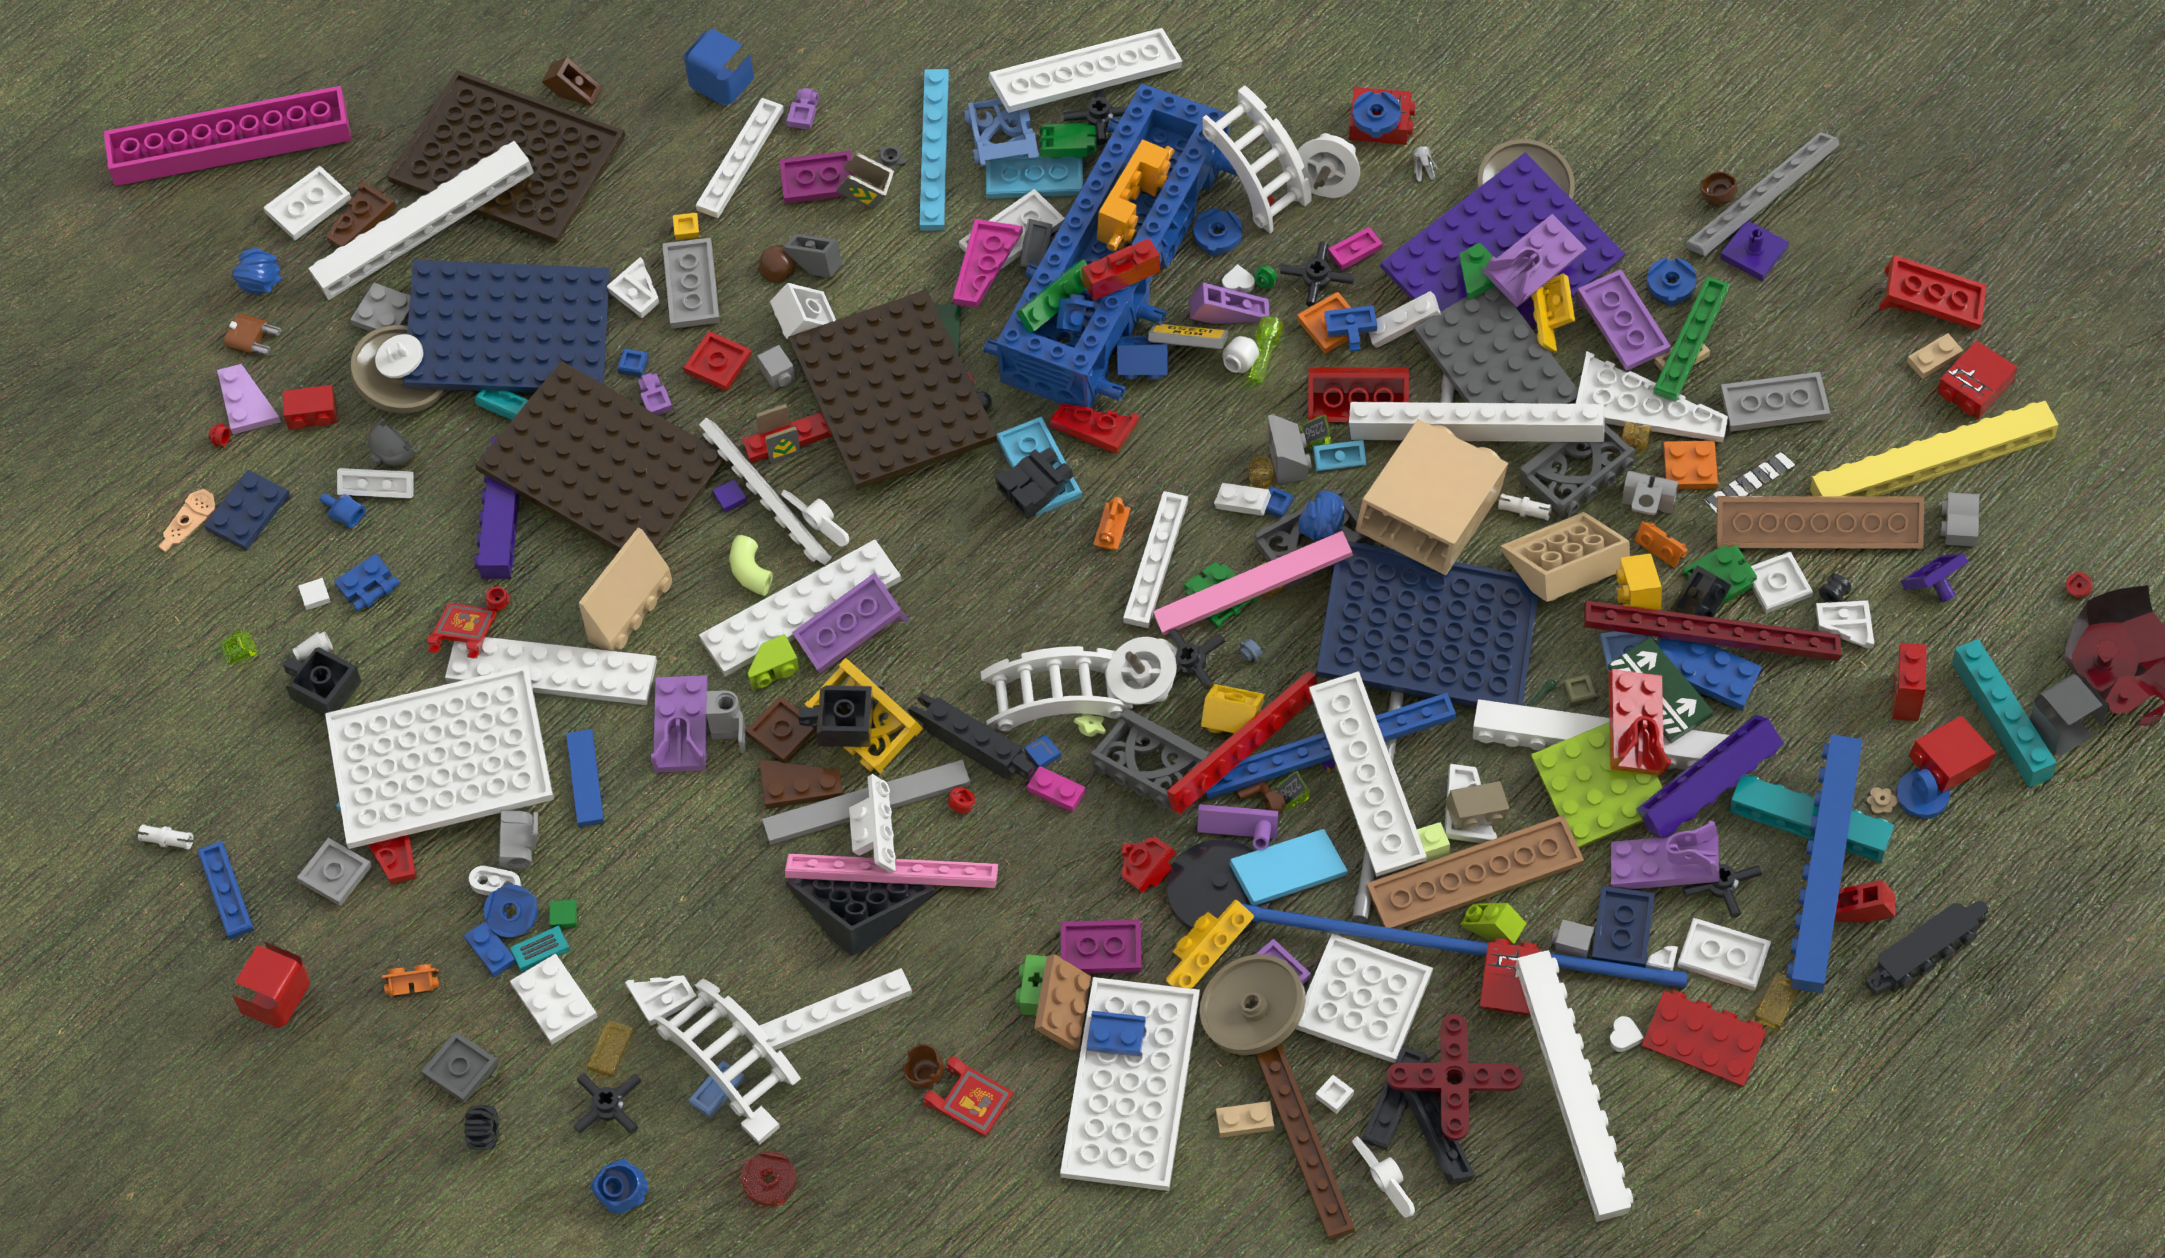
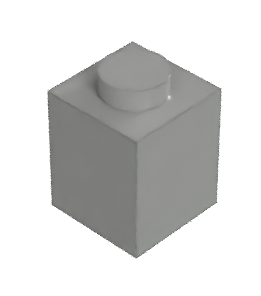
[757,345,795,390]
[1551,920,1594,959]

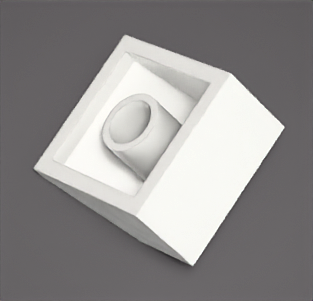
[770,283,836,339]

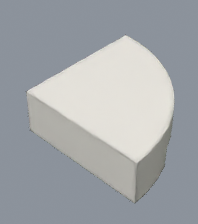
[1645,946,1678,971]

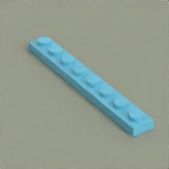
[920,69,949,231]

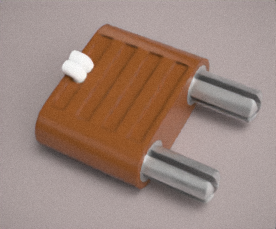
[224,313,281,355]

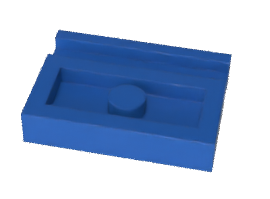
[1087,1011,1146,1057]

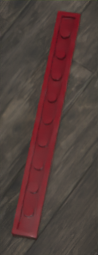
[1584,601,1841,661]

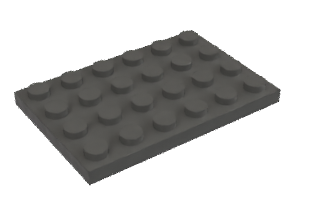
[1413,286,1579,447]

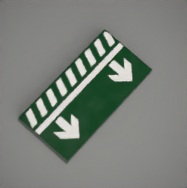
[1608,637,1714,743]

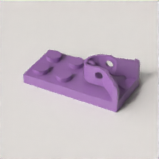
[1483,214,1587,307]
[1576,269,1671,371]
[792,572,908,674]
[651,675,708,773]
[1611,821,1719,889]

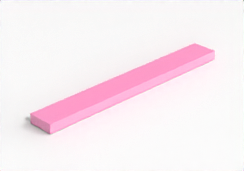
[1153,531,1353,636]
[785,854,998,888]

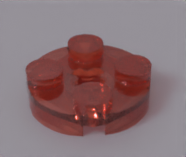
[741,1151,797,1206]

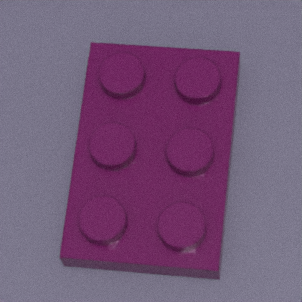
[779,151,854,204]
[1061,920,1142,974]

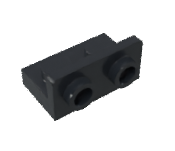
[1671,565,1731,617]

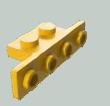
[1531,273,1575,352]
[1166,900,1254,989]

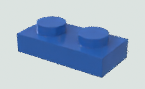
[464,921,516,978]

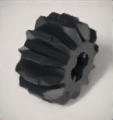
[464,1105,500,1151]

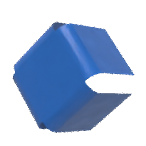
[684,28,754,106]

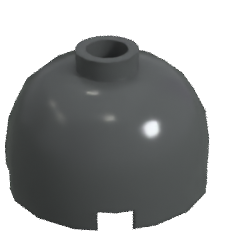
[368,418,417,467]

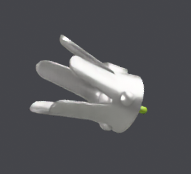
[1412,147,1439,182]

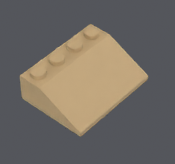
[1501,512,1630,602]
[579,528,672,652]

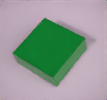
[550,900,577,929]

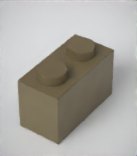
[1445,781,1510,830]

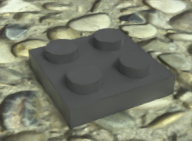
[421,1031,498,1104]

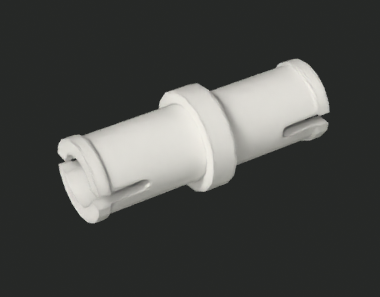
[1498,493,1552,521]
[138,825,193,850]

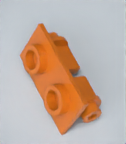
[1093,497,1131,551]
[1634,521,1688,568]
[382,964,439,996]

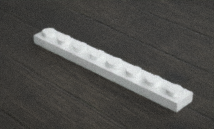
[699,418,832,565]

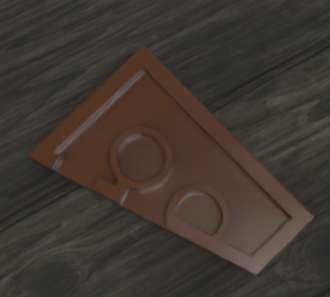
[326,181,397,248]
[759,759,843,809]

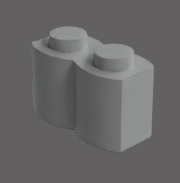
[1940,492,1979,547]

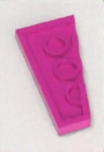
[953,219,1023,308]

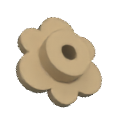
[1867,787,1898,814]

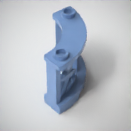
[964,99,1039,167]

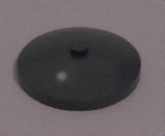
[1167,840,1272,936]

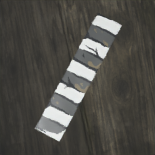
[1704,451,1795,513]

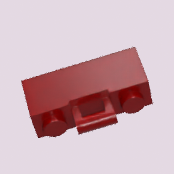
[1081,238,1160,301]

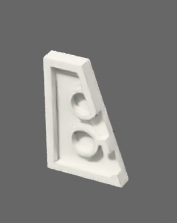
[1444,764,1497,843]

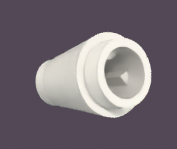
[293,631,333,662]

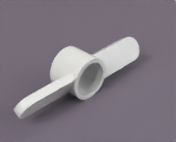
[781,490,849,546]
[1352,1136,1415,1218]

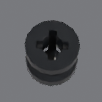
[1819,573,1852,603]

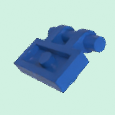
[334,554,400,612]

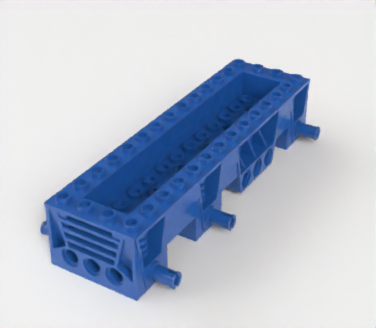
[983,83,1239,408]

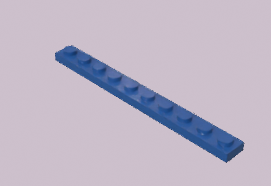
[1205,693,1456,799]

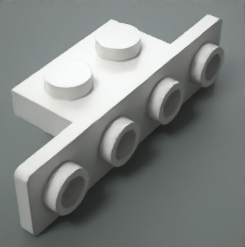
[849,774,896,873]

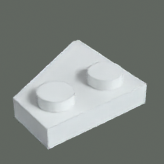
[607,257,659,318]
[1816,601,1874,649]
[625,975,697,1026]

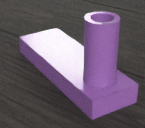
[1198,804,1278,850]

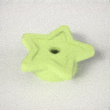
[1074,713,1106,737]

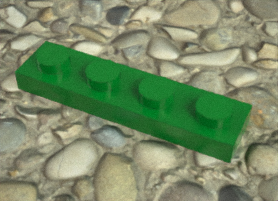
[1016,259,1087,333]

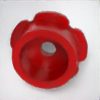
[209,423,231,447]
[485,586,510,610]

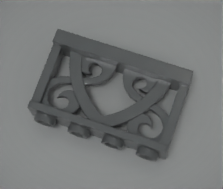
[1519,425,1636,519]
[1254,489,1373,591]
[1090,708,1210,810]

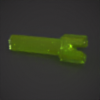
[1249,316,1284,384]

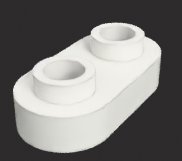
[469,866,522,896]

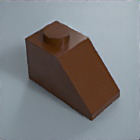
[542,57,602,106]

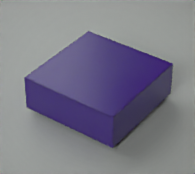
[712,479,747,513]

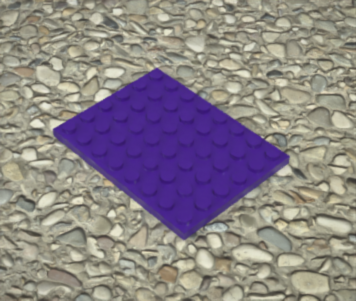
[1380,152,1625,330]

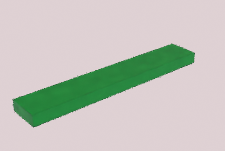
[1653,276,1730,402]

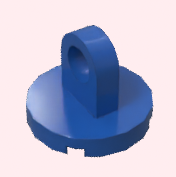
[1896,769,1950,819]

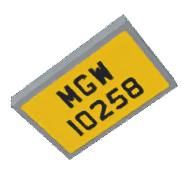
[1148,323,1228,349]

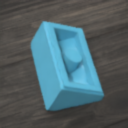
[1312,440,1366,471]

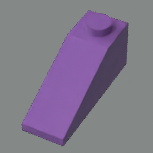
[1189,283,1270,324]

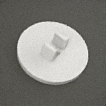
[375,334,423,378]

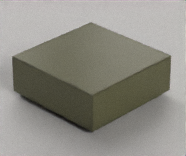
[1563,674,1597,706]

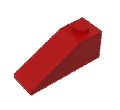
[1834,880,1896,922]

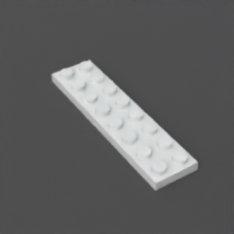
[989,28,1182,113]
[699,540,902,677]
[445,637,657,705]
[1309,671,1427,877]

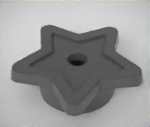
[876,146,906,170]

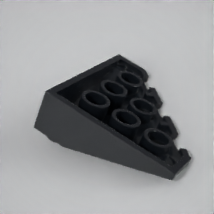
[786,878,935,956]

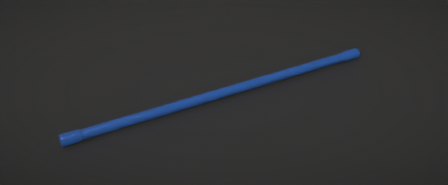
[1242,904,1688,989]

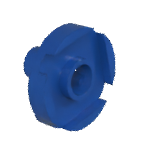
[1352,91,1401,138]
[1194,208,1242,256]
[1646,258,1697,306]
[484,884,538,938]

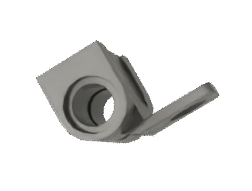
[1622,471,1679,515]
[706,690,746,753]
[499,810,538,870]

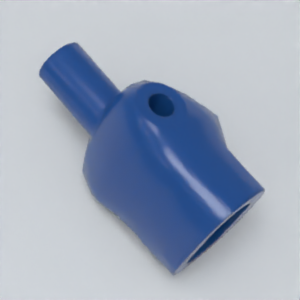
[320,493,366,528]

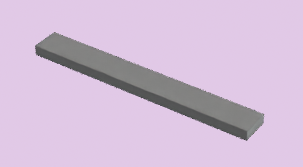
[1686,132,1840,256]
[762,760,971,845]

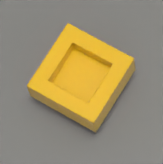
[673,213,700,241]

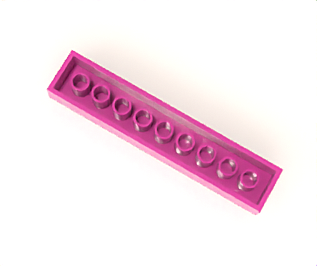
[104,86,352,186]

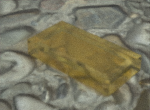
[1755,972,1799,1030]
[587,1020,634,1078]

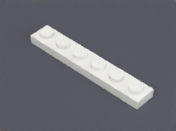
[696,98,784,218]
[1123,491,1188,628]
[760,968,912,1051]

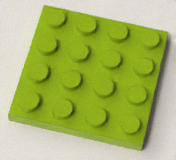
[1531,722,1663,849]

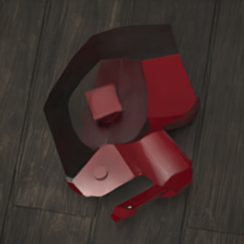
[2064,585,2165,727]

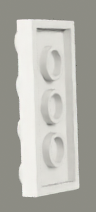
[959,189,1065,270]

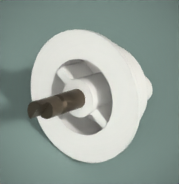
[1298,133,1360,198]
[1106,637,1176,705]

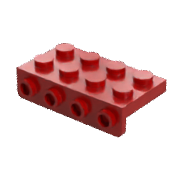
[1642,990,1766,1087]

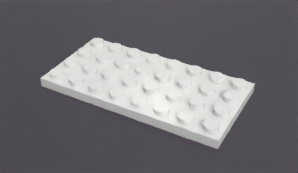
[1060,977,1200,1191]

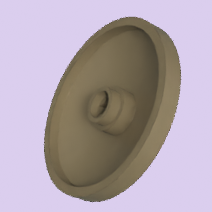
[1476,139,1575,199]
[350,325,446,413]
[1200,954,1306,1055]

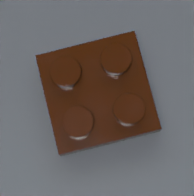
[745,696,817,763]

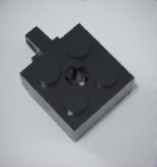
[283,647,362,717]
[799,685,874,747]

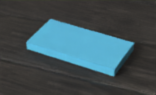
[986,153,1083,199]
[996,416,1082,516]
[1229,829,1348,906]

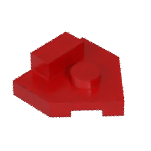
[1122,837,1176,893]

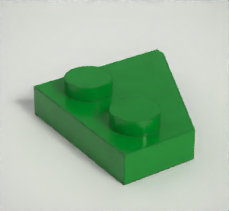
[1459,242,1496,300]

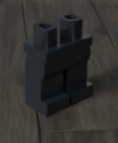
[995,447,1073,520]

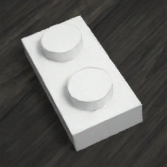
[1214,483,1271,516]

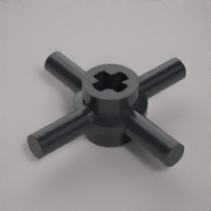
[1063,88,1128,144]
[1280,242,1355,307]
[1168,629,1226,690]
[1682,861,1762,918]
[573,1073,642,1134]

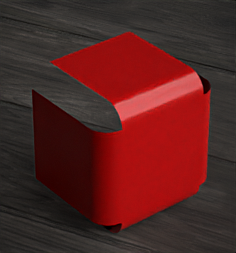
[232,942,310,1028]

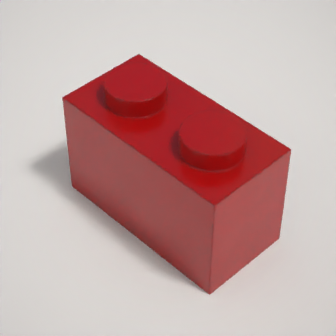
[283,385,338,429]

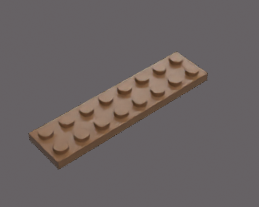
[1716,496,1924,548]
[1366,815,1584,929]

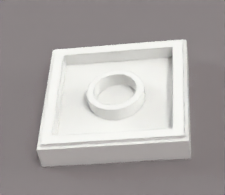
[1751,552,1813,614]

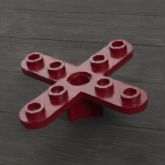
[1386,1014,1523,1141]

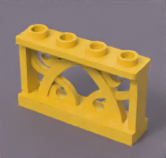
[804,658,923,774]

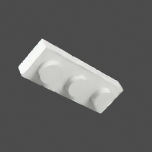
[1369,291,1441,348]
[337,468,413,498]

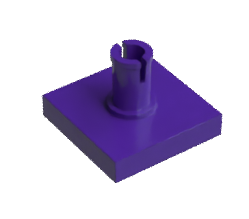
[1720,221,1789,281]
[1901,553,1968,602]

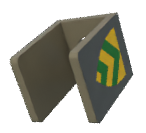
[837,153,894,210]
[756,404,801,463]

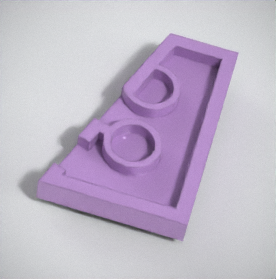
[217,364,281,434]

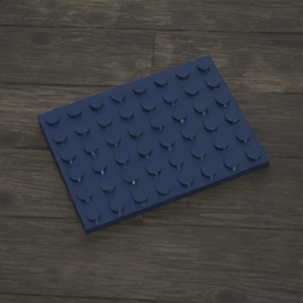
[404,260,610,393]
[1315,541,1538,707]

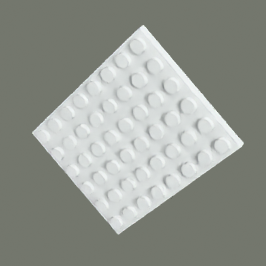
[325,665,554,849]

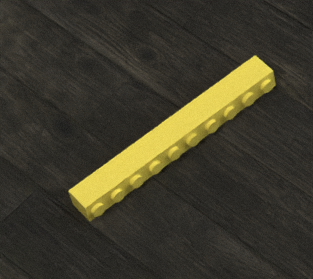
[1810,401,2058,496]

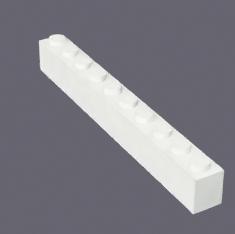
[309,141,534,300]
[1349,402,1605,442]
[1473,699,1730,770]
[1515,950,1634,1222]

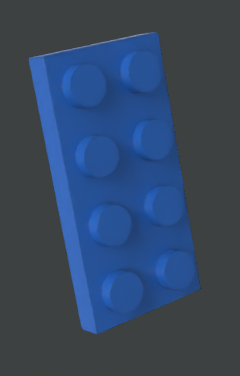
[1657,637,1762,711]

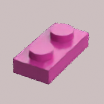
[1328,227,1383,271]
[1027,766,1086,812]

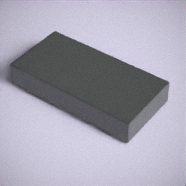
[1018,219,1053,269]

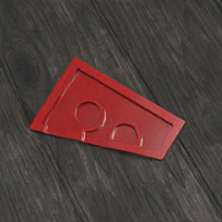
[1050,404,1140,454]
[368,834,417,884]

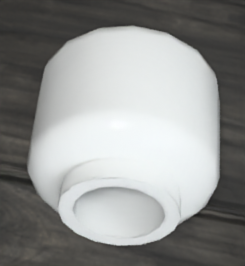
[1222,336,1259,373]

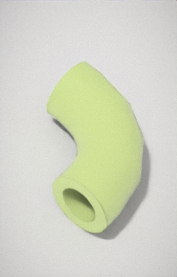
[729,535,773,596]

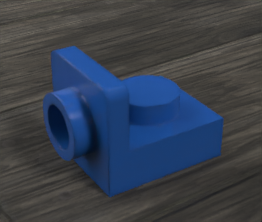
[1056,294,1094,332]

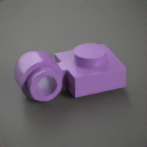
[786,88,819,130]
[638,373,673,415]

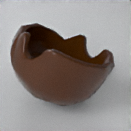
[1700,171,1737,206]
[759,245,797,283]
[902,1044,944,1088]

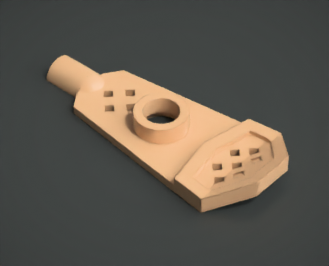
[158,489,216,552]

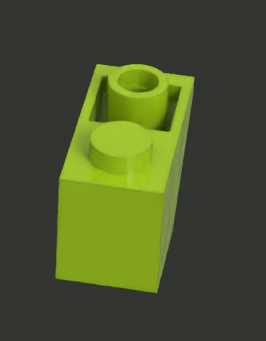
[748,634,799,690]
[1460,903,1527,944]

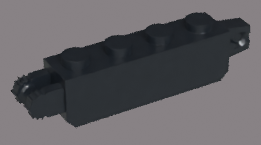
[907,693,1035,780]
[1865,901,1989,996]

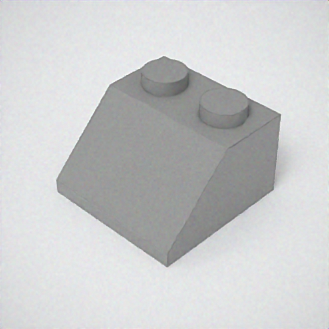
[1268,415,1312,484]

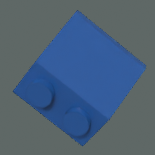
[1117,336,1169,379]

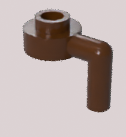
[1236,782,1286,815]

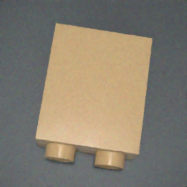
[1355,419,1508,575]

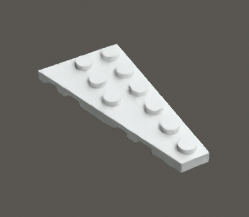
[1576,351,1728,443]

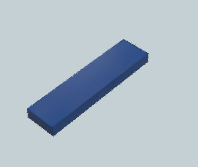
[566,729,604,827]
[197,841,254,940]

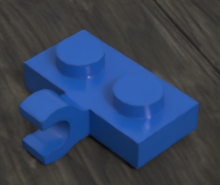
[1324,305,1377,352]

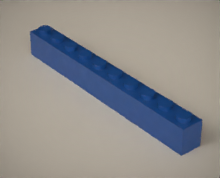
[1786,734,1863,994]

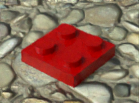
[683,331,752,392]

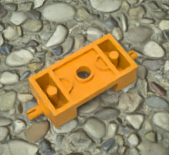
[1097,139,1174,251]

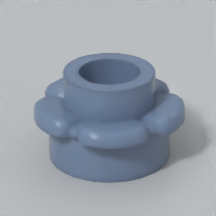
[1239,638,1263,662]

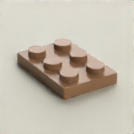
[1034,954,1091,1051]

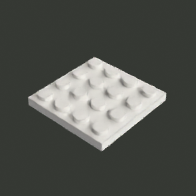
[1295,934,1433,1063]

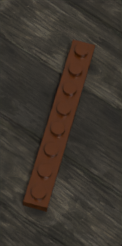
[1255,1043,1355,1241]

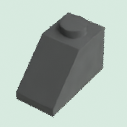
[783,233,842,278]

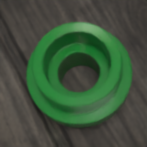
[1252,265,1277,289]

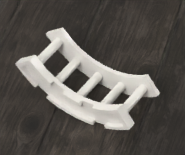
[1203,86,1311,233]
[981,646,1133,732]
[654,979,801,1120]

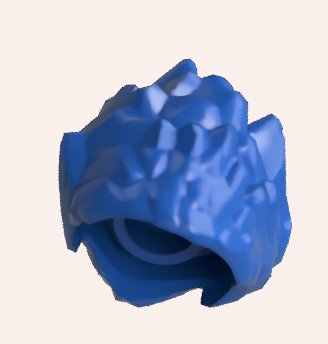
[232,248,282,295]
[1298,490,1345,542]
[590,1159,649,1214]

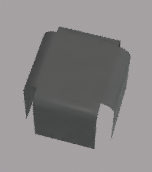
[2030,674,2109,756]

